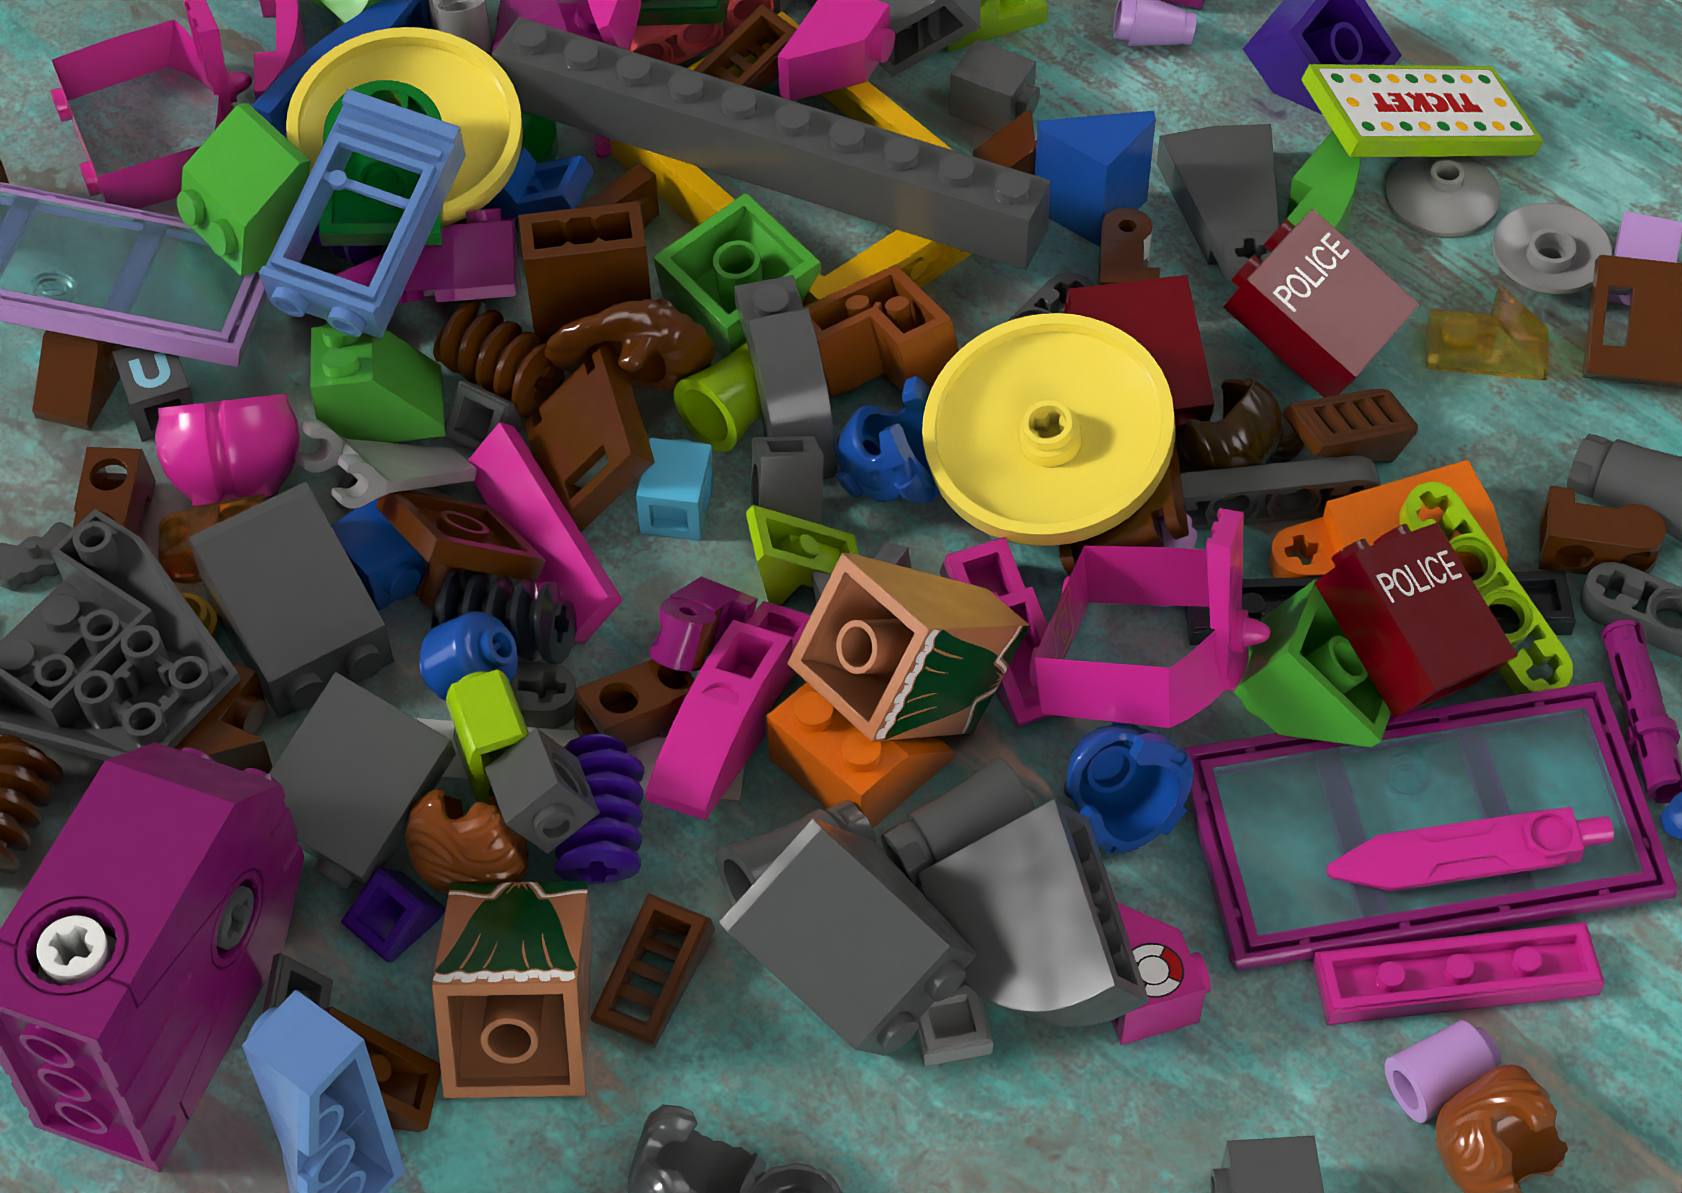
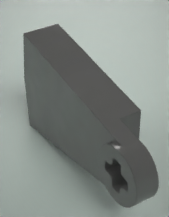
[1157,124,1279,281]

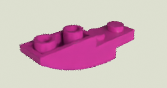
[645,601,811,820]

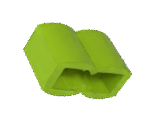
[446,669,529,805]

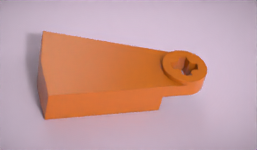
[1268,459,1509,578]

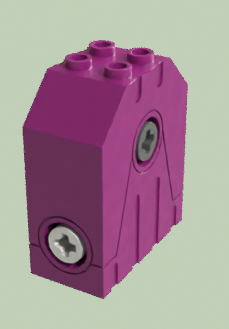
[0,742,304,1172]

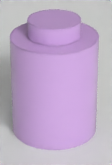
[1384,1020,1501,1123]

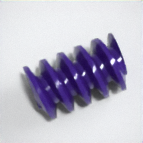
[554,733,644,885]

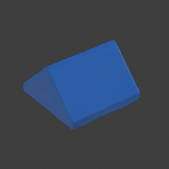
[1035,110,1156,247]

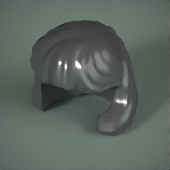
[628,1104,766,1193]

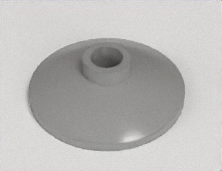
[1385,156,1501,238]
[1492,203,1612,294]

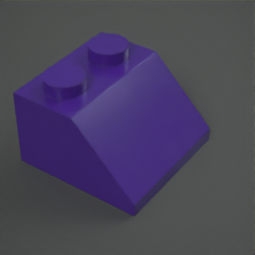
[1243,0,1402,115]

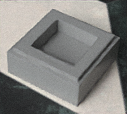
[916,983,993,1067]

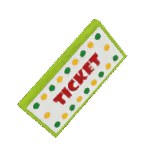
[1301,64,1544,157]

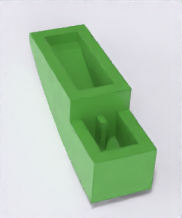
[1286,130,1361,236]

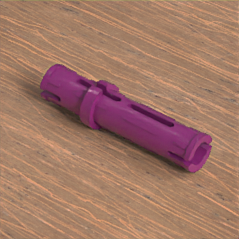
[1601,619,1682,803]

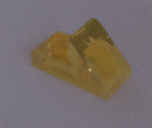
[1426,285,1549,381]

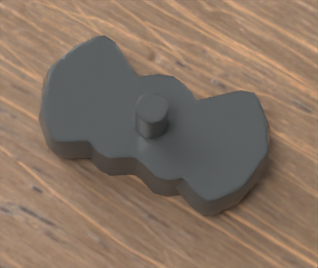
[0,522,73,590]

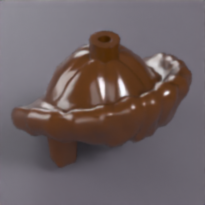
[545,298,716,392]

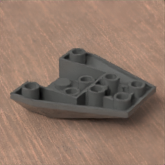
[0,509,241,761]

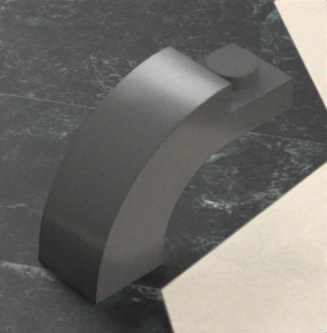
[734,275,837,480]

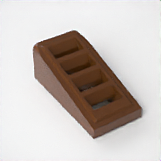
[694,4,797,91]
[1283,389,1418,462]
[590,893,715,1048]

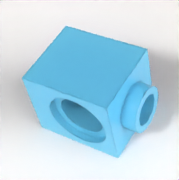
[636,438,714,541]

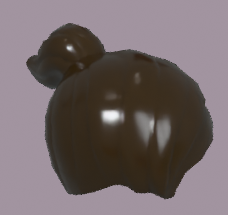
[1176,378,1305,471]

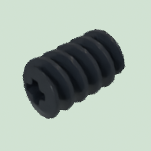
[431,571,577,665]

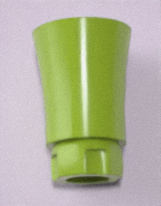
[674,342,762,452]

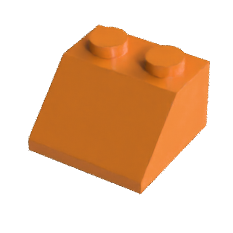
[766,682,954,828]

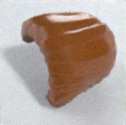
[406,787,529,894]
[1435,1064,1568,1193]

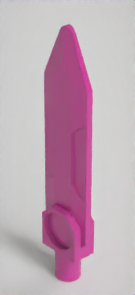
[1326,807,1614,892]

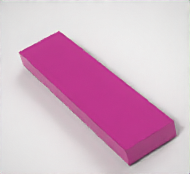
[468,422,623,644]
[1312,922,1605,1025]

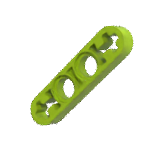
[1399,482,1573,695]

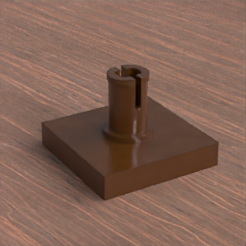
[376,490,546,608]

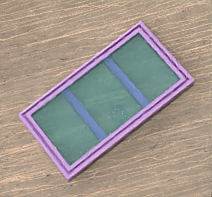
[0,182,267,367]

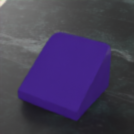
[341,866,446,963]

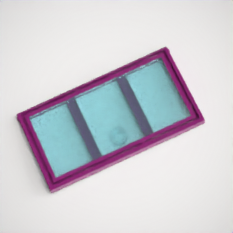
[1181,681,1677,971]

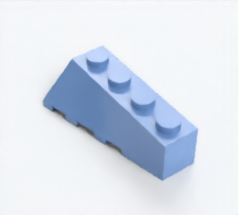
[242,990,405,1193]

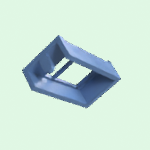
[259,89,466,339]

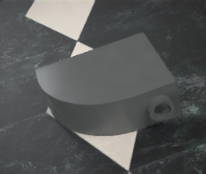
[918,799,1150,1027]

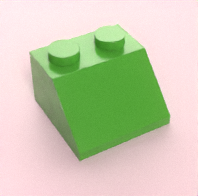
[177,103,310,276]
[653,193,822,358]
[310,323,446,444]
[1232,579,1391,748]

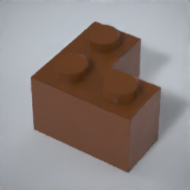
[803,264,959,398]

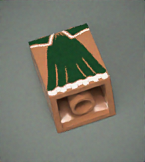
[787,553,1030,742]
[432,881,593,1098]

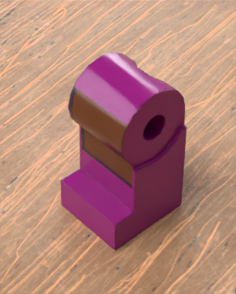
[649,576,758,671]

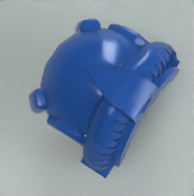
[834,376,941,505]
[1064,722,1194,855]

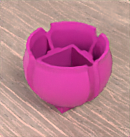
[155,393,300,506]

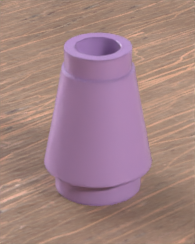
[1113,0,1197,47]

